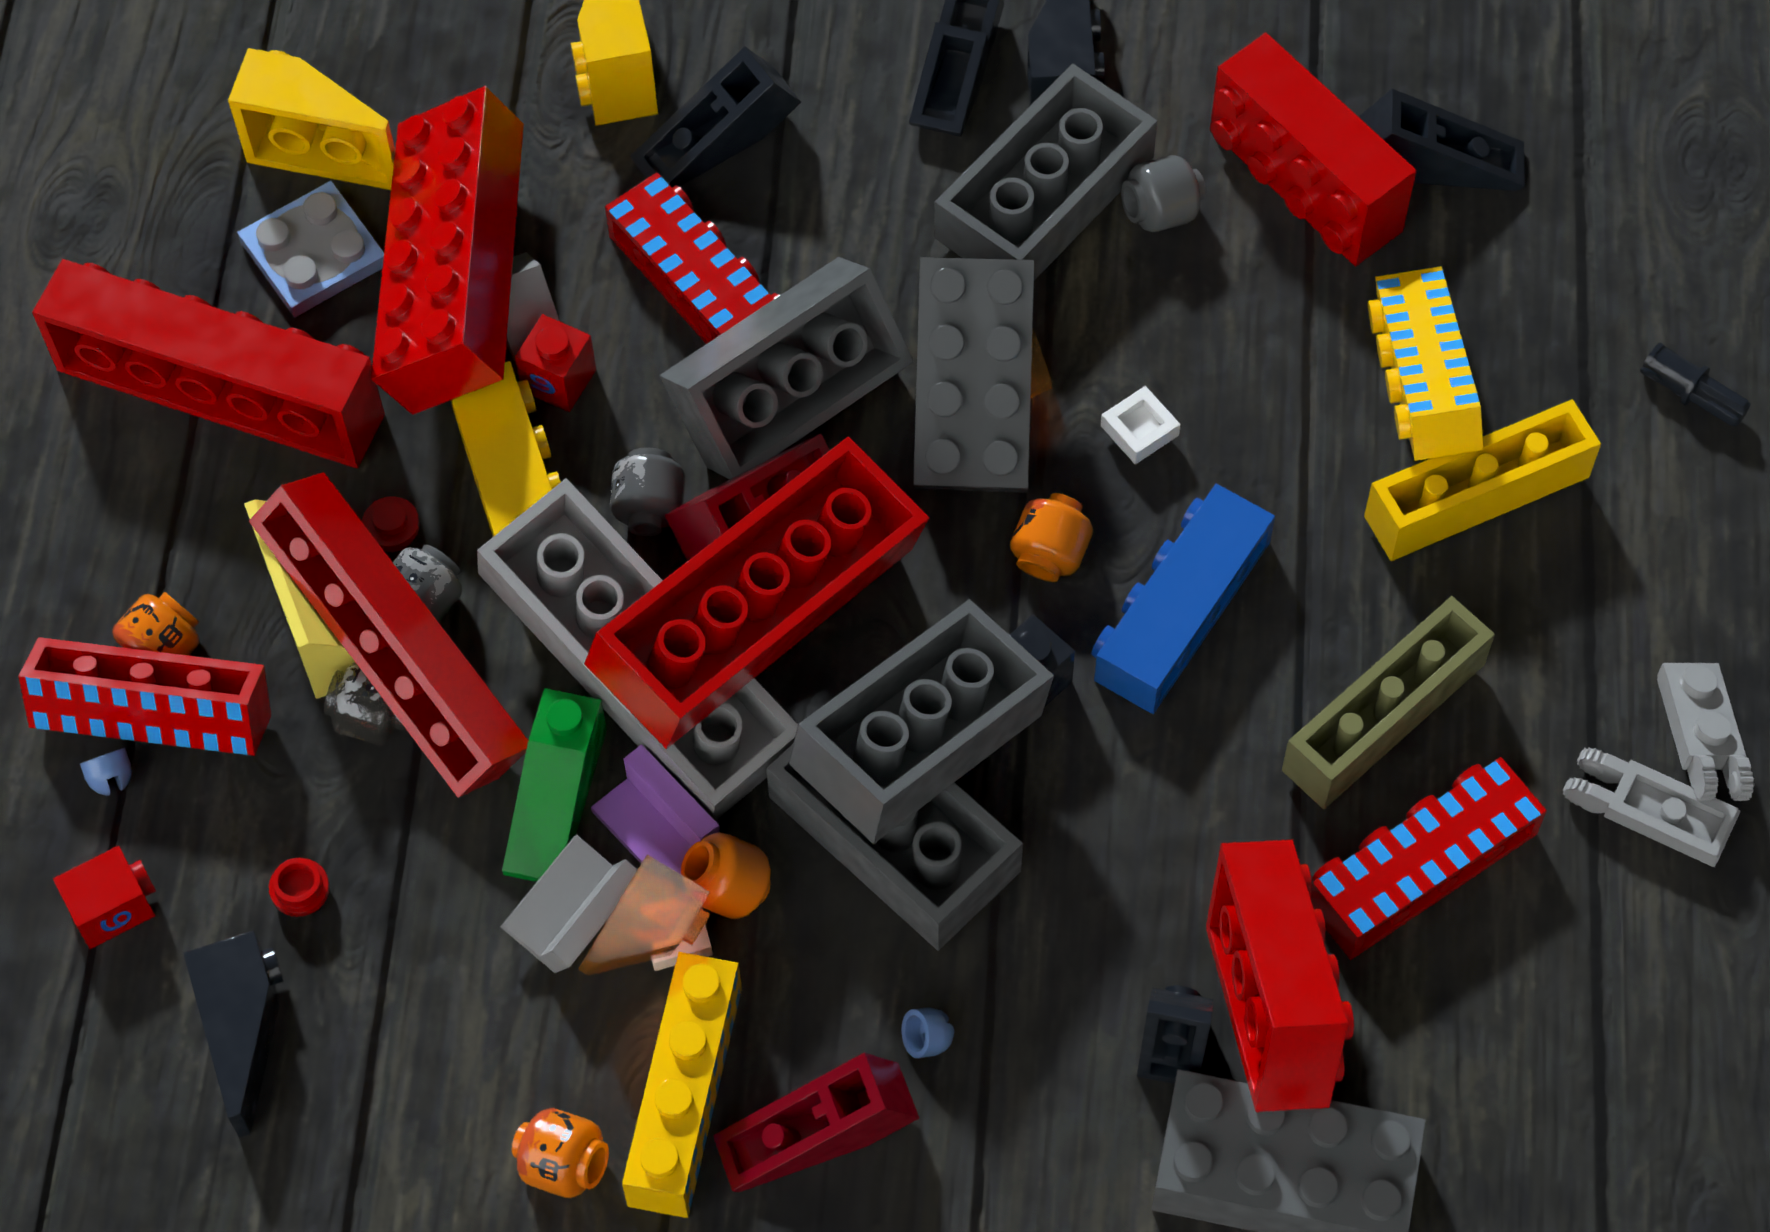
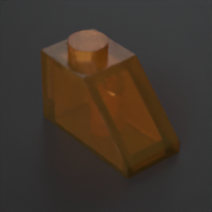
[578,854,710,976]

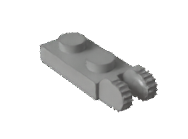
[1657,663,1754,801]
[1563,747,1741,867]

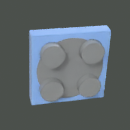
[237,181,384,318]

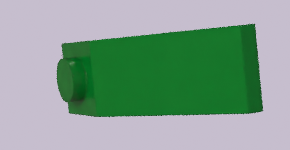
[502,688,607,882]

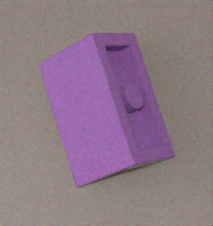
[591,744,720,892]

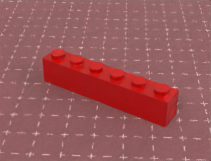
[249,472,528,798]

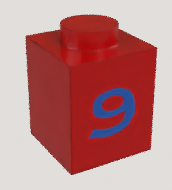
[515,314,597,412]
[53,845,156,949]

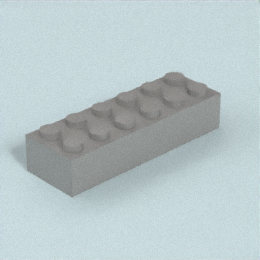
[477,478,798,821]

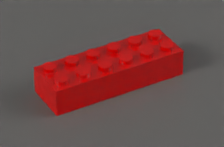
[371,86,524,415]
[32,259,385,469]
[584,436,930,749]

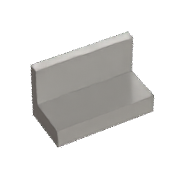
[501,835,643,973]

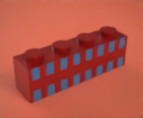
[605,172,780,344]
[18,637,271,756]
[1310,757,1547,960]

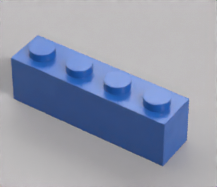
[1091,483,1275,715]

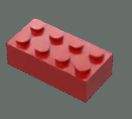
[1210,32,1417,267]
[1206,840,1354,1112]

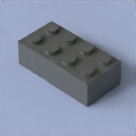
[934,64,1158,281]
[659,257,914,479]
[914,257,1034,493]
[790,599,1054,844]
[766,743,1023,951]
[1151,1070,1426,1232]

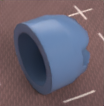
[80,748,132,796]
[902,1007,955,1058]

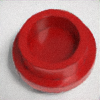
[362,496,420,552]
[269,858,330,917]

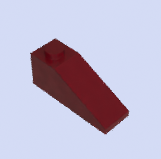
[665,434,830,561]
[713,1052,919,1193]

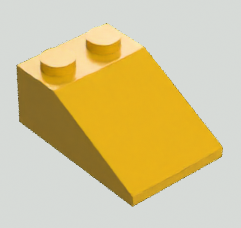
[571,0,658,126]
[228,48,395,190]

